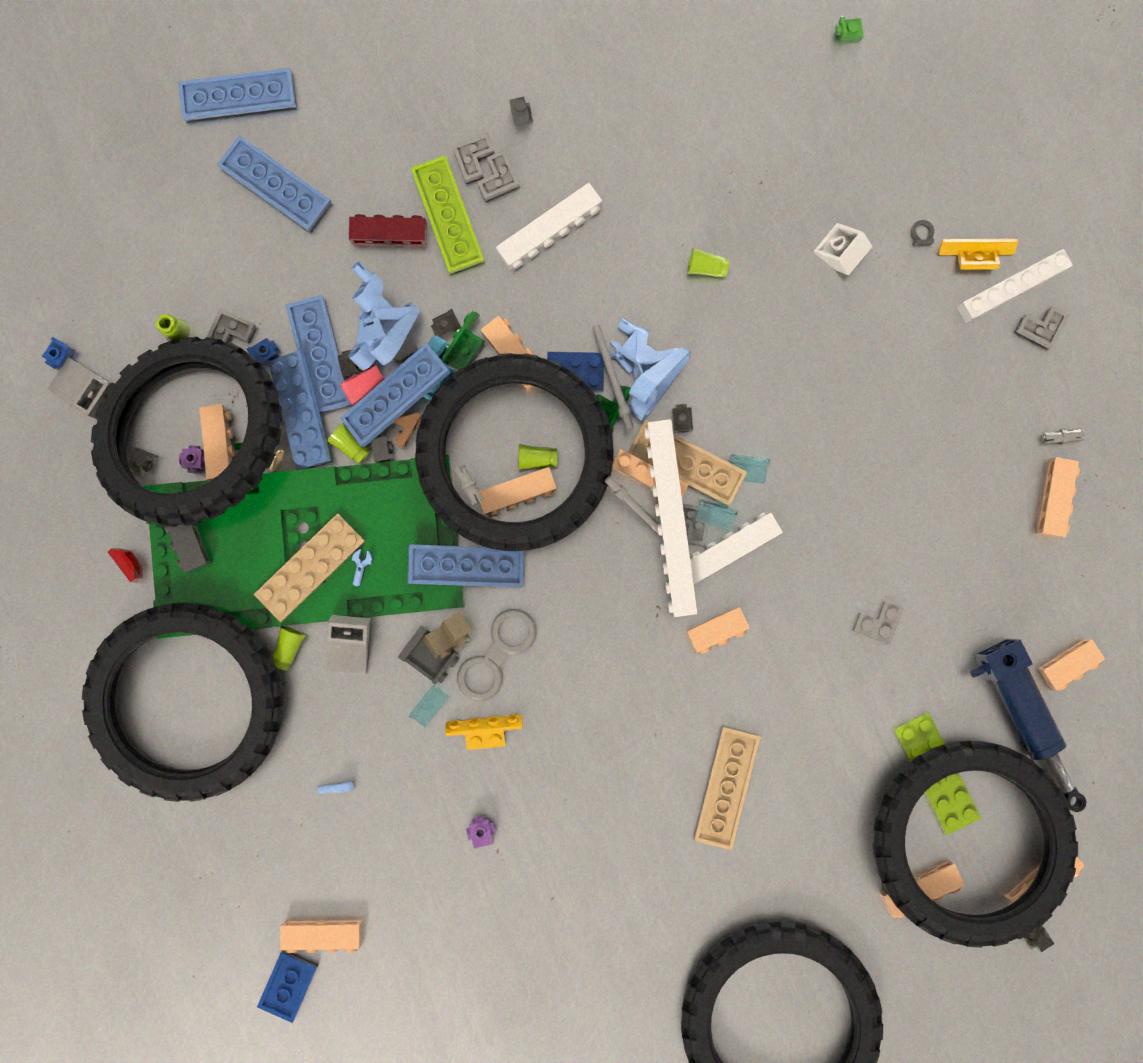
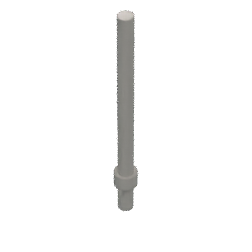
[593,325,634,431]
[605,476,663,538]

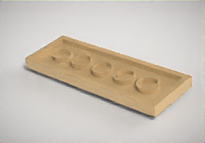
[628,419,747,506]
[254,513,365,622]
[694,726,761,851]

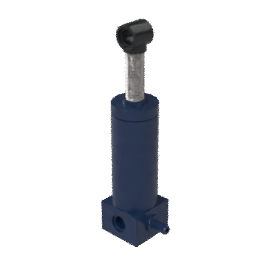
[970,638,1087,812]

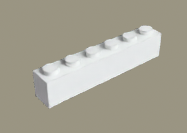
[496,183,602,270]
[957,249,1073,323]
[690,512,783,585]

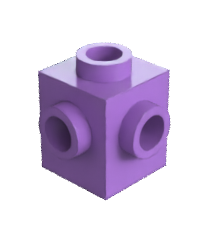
[179,445,206,473]
[466,816,496,849]

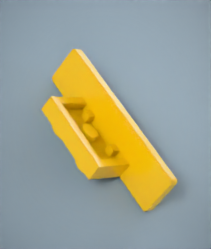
[938,239,1019,270]
[445,714,523,750]

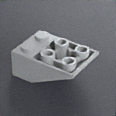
[48,357,111,419]
[327,615,370,674]

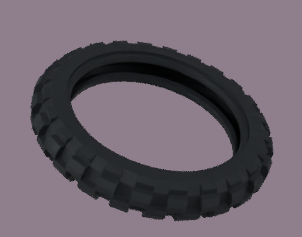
[91,337,282,527]
[415,353,614,551]
[82,603,284,802]
[872,741,1078,948]
[681,920,884,1063]

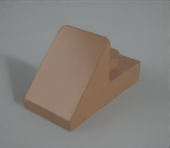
[394,413,422,450]

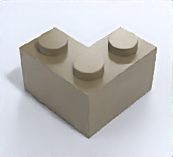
[423,611,472,659]

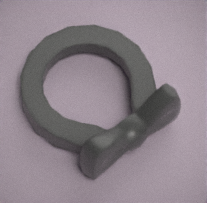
[911,220,935,245]

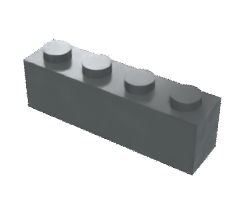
[164,492,211,573]

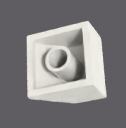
[813,223,872,275]

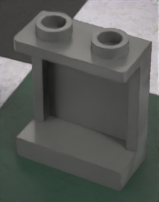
[398,626,459,684]

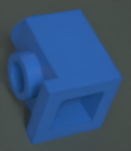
[42,337,76,369]
[247,338,280,367]

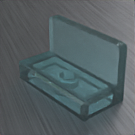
[729,454,770,483]
[695,499,738,531]
[408,685,450,727]

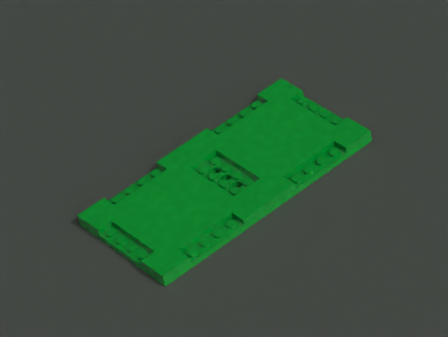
[143,454,465,639]

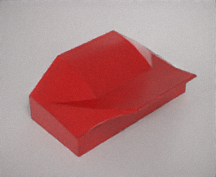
[108,548,143,583]

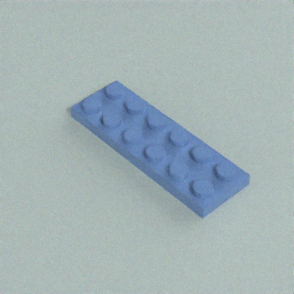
[178,68,296,121]
[217,135,331,232]
[285,295,351,413]
[340,343,451,447]
[268,350,332,470]
[407,544,524,587]

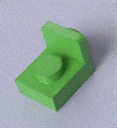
[835,16,864,42]

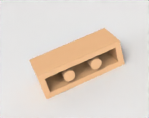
[686,607,749,654]
[1037,639,1105,691]

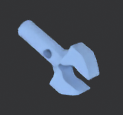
[608,342,634,373]
[352,549,373,586]
[317,781,353,794]

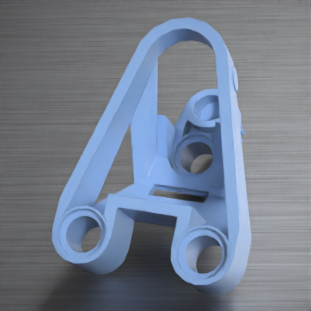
[348,260,420,371]
[617,318,691,421]

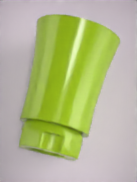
[687,248,730,278]
[156,314,190,342]
[327,422,371,464]
[518,444,558,470]
[272,626,306,671]

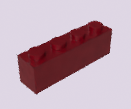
[349,214,427,246]

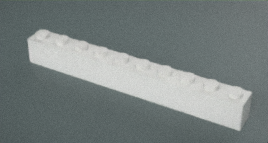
[644,419,697,617]

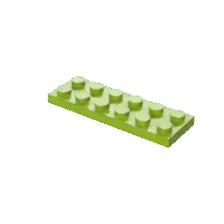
[410,155,485,274]
[893,712,981,835]

